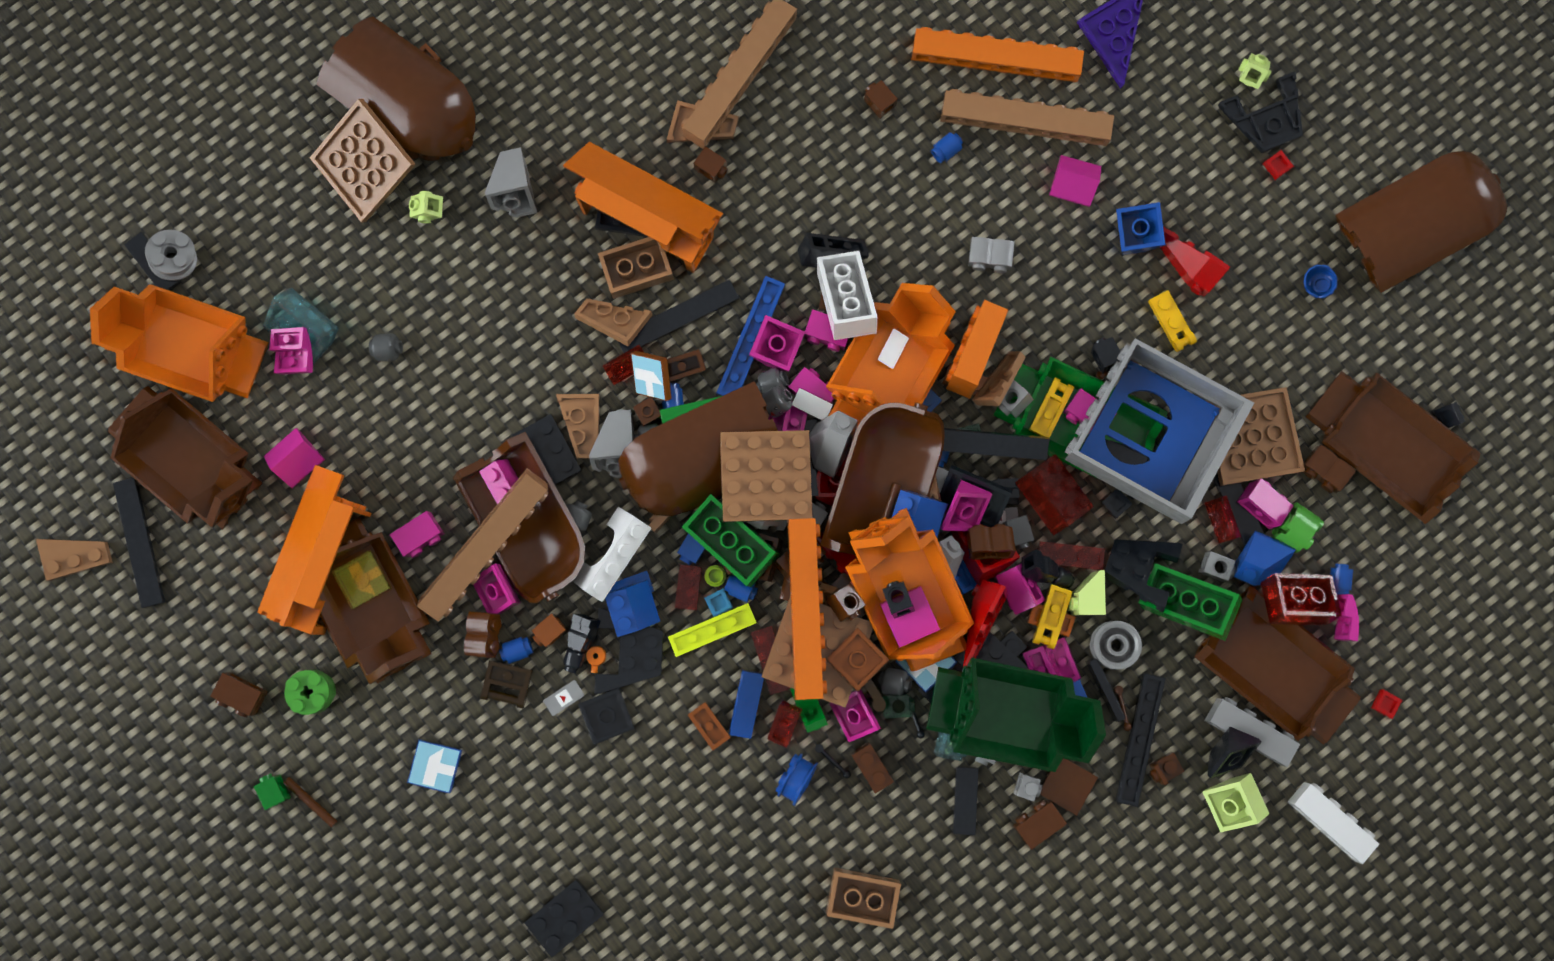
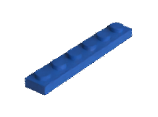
[716,276,785,396]

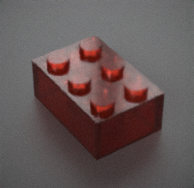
[1015,454,1094,536]
[1261,573,1342,625]

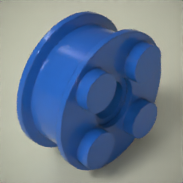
[776,753,818,806]

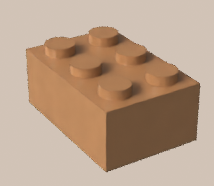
[598,237,674,299]
[826,867,901,929]

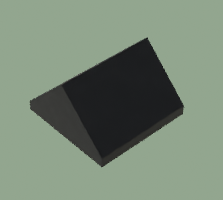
[1208,727,1261,779]

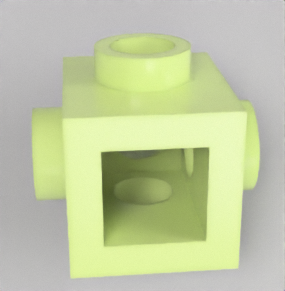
[1238,53,1272,89]
[409,191,443,224]

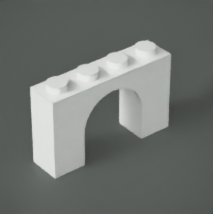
[573,507,651,602]

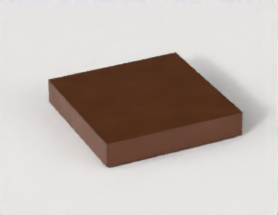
[1040,758,1098,816]

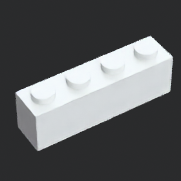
[1288,782,1379,864]

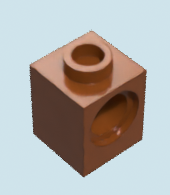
[532,613,568,647]

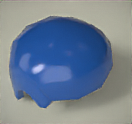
[1303,265,1338,299]

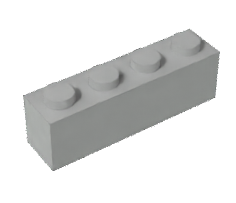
[1204,697,1300,767]

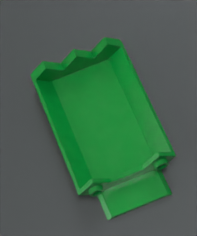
[993,357,1168,479]

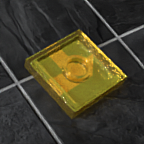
[331,550,392,610]

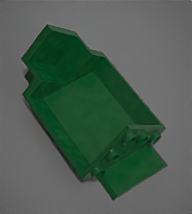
[926,658,1106,772]

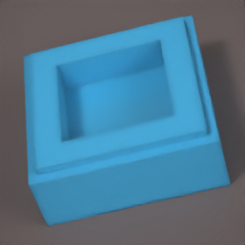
[704,588,733,617]

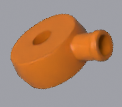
[586,646,606,673]

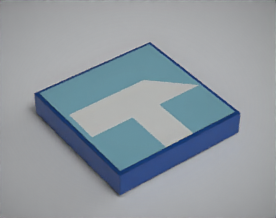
[896,656,957,693]
[407,739,462,794]

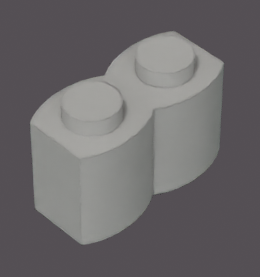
[968,237,1015,273]

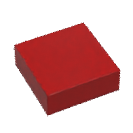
[1263,150,1294,180]
[1371,689,1403,719]

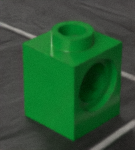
[253,773,291,810]

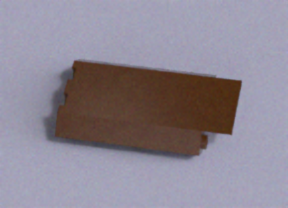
[1305,371,1480,524]
[1194,585,1361,745]

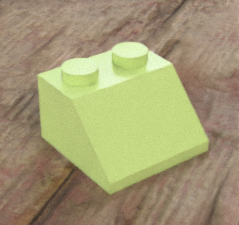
[1067,570,1106,616]
[1202,773,1269,832]

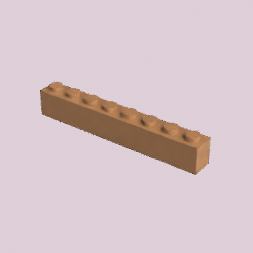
[681,0,797,149]
[940,89,1114,146]
[417,468,548,621]

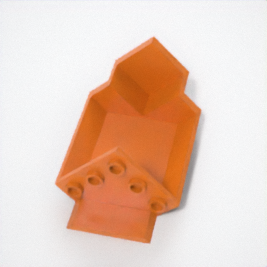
[563,141,724,273]
[826,283,956,427]
[90,284,269,402]
[257,465,372,635]
[845,508,974,671]

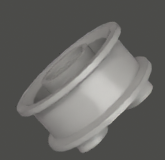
[145,230,197,281]
[1090,621,1142,669]

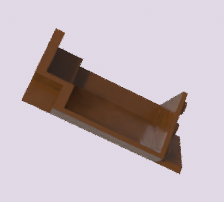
[108,386,263,530]
[319,518,432,685]

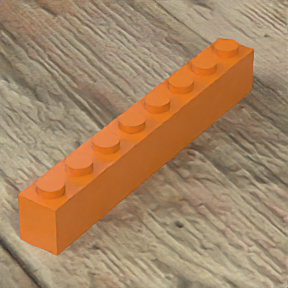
[911,27,1084,82]
[787,518,827,700]

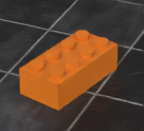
[945,300,1008,399]

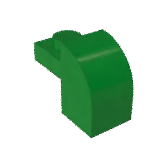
[790,688,828,733]

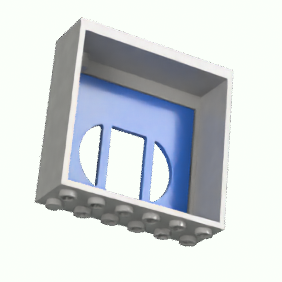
[1065,338,1254,524]

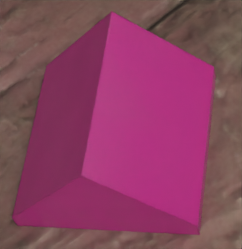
[1049,155,1102,207]
[749,315,805,372]
[264,428,325,488]
[941,480,992,531]
[473,563,521,614]
[829,689,881,742]

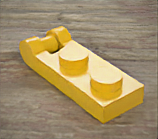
[1148,290,1197,352]
[1029,377,1074,438]
[1032,584,1073,650]

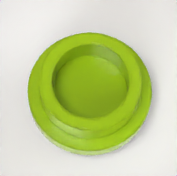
[704,565,726,587]

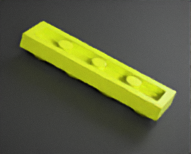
[668,603,757,657]

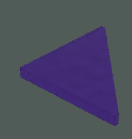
[1077,0,1143,89]

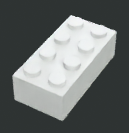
[817,251,878,340]

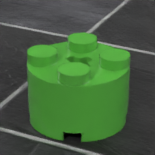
[1271,502,1324,553]
[284,670,336,715]

